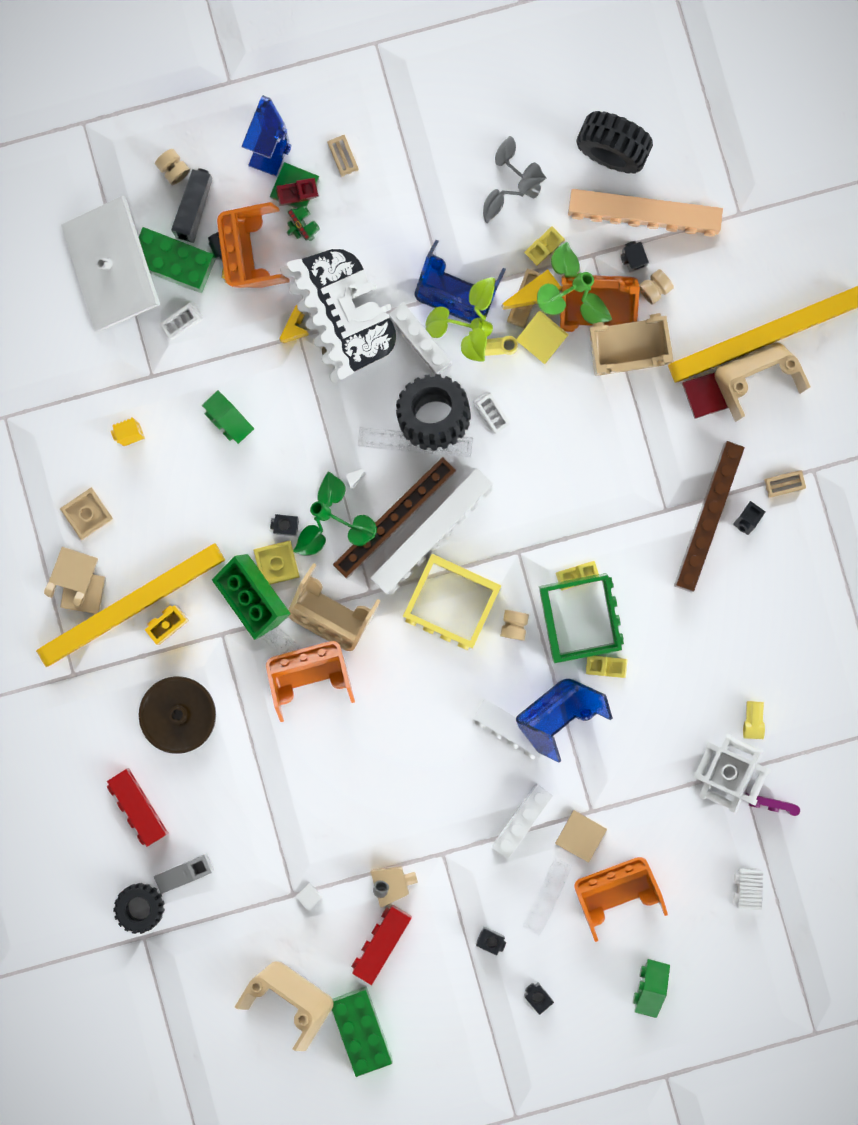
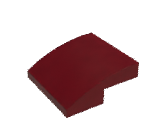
[682,372,728,419]

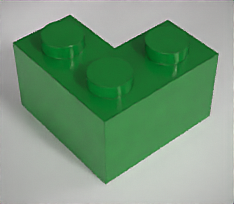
[201,390,255,444]
[632,959,670,1018]

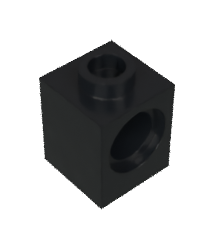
[270,514,299,537]
[475,926,507,956]
[524,982,554,1015]

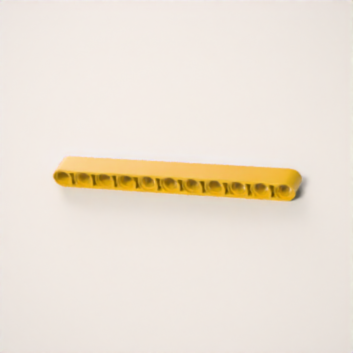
[667,286,858,383]
[36,543,225,667]

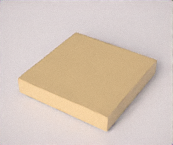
[60,487,113,540]
[60,575,106,614]
[555,810,607,863]

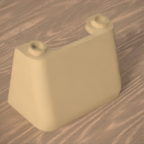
[589,313,674,376]

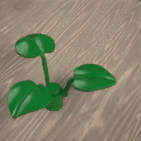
[293,471,377,556]

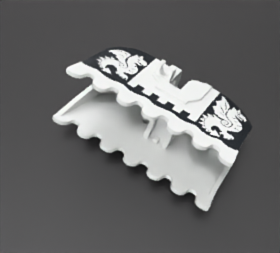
[280,249,396,383]

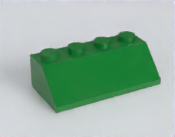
[212,554,291,640]

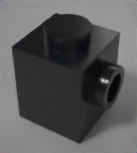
[620,241,649,273]

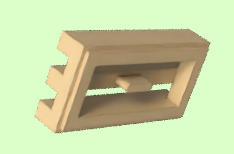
[327,134,359,178]
[764,470,806,498]

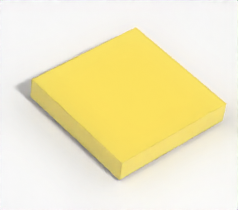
[516,310,569,364]
[253,540,300,585]

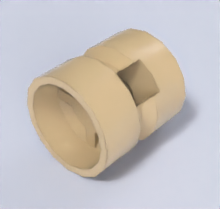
[154,149,190,185]
[639,269,674,305]
[500,610,529,641]

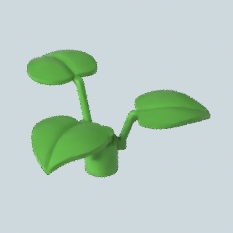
[537,242,612,324]

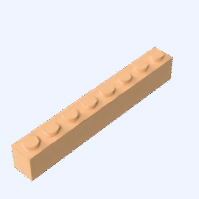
[568,189,723,237]

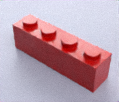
[107,768,169,847]
[351,904,412,986]

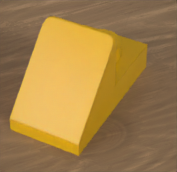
[279,305,309,343]

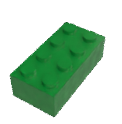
[138,227,216,294]
[332,986,393,1077]

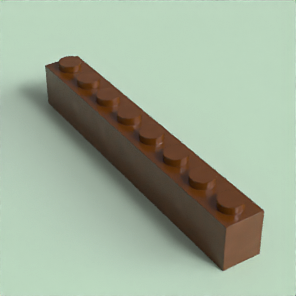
[674,441,745,593]
[332,457,456,579]

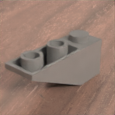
[153,853,214,894]

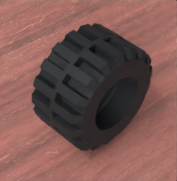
[113,883,165,934]

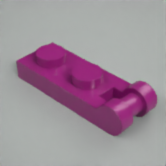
[745,793,801,816]

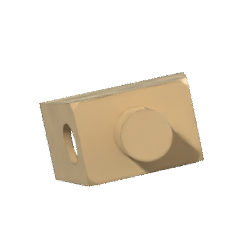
[371,866,418,908]

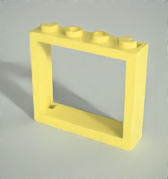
[403,554,502,651]

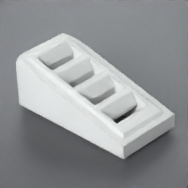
[159,303,203,340]
[473,392,511,434]

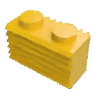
[111,417,145,446]

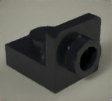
[733,501,766,535]

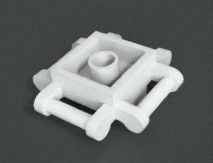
[692,734,771,813]

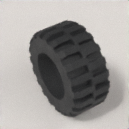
[576,111,653,174]
[396,374,471,451]

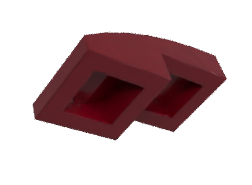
[276,178,319,206]

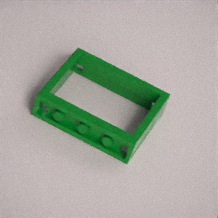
[538,573,624,664]

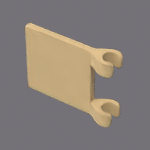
[44,547,98,607]

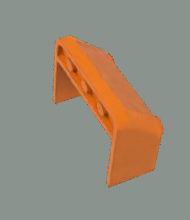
[217,202,290,288]
[266,641,355,722]
[574,857,668,942]

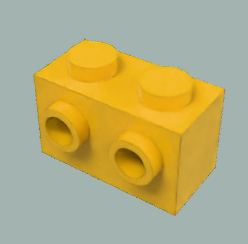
[145,605,189,645]

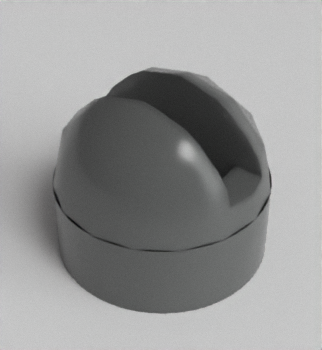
[373,881,389,898]

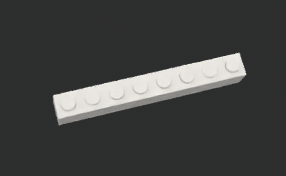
[370,468,494,594]

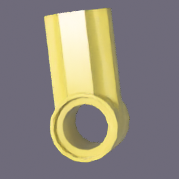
[485,336,518,356]
[743,701,765,740]

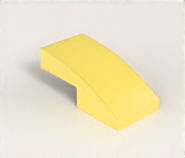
[524,226,566,266]
[555,560,599,591]
[586,656,628,678]

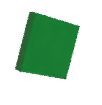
[270,162,319,209]

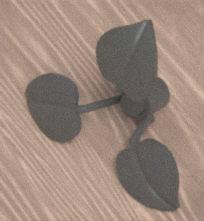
[483,136,547,223]

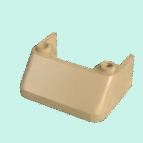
[715,342,811,422]
[288,563,381,651]
[234,961,333,1051]

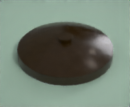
[138,676,217,754]

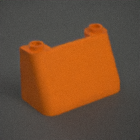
[560,275,640,332]

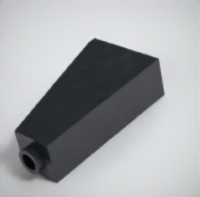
[171,168,213,243]

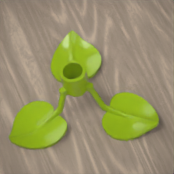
[425,277,495,362]

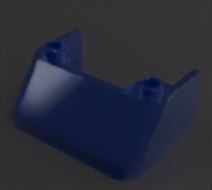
[241,95,292,177]
[414,239,506,323]
[516,678,613,763]

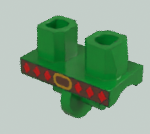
[286,206,320,241]

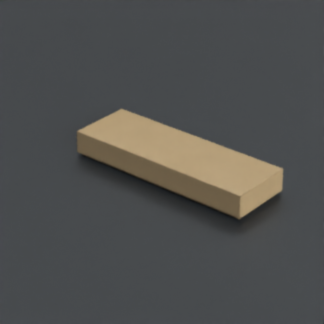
[507,268,541,328]

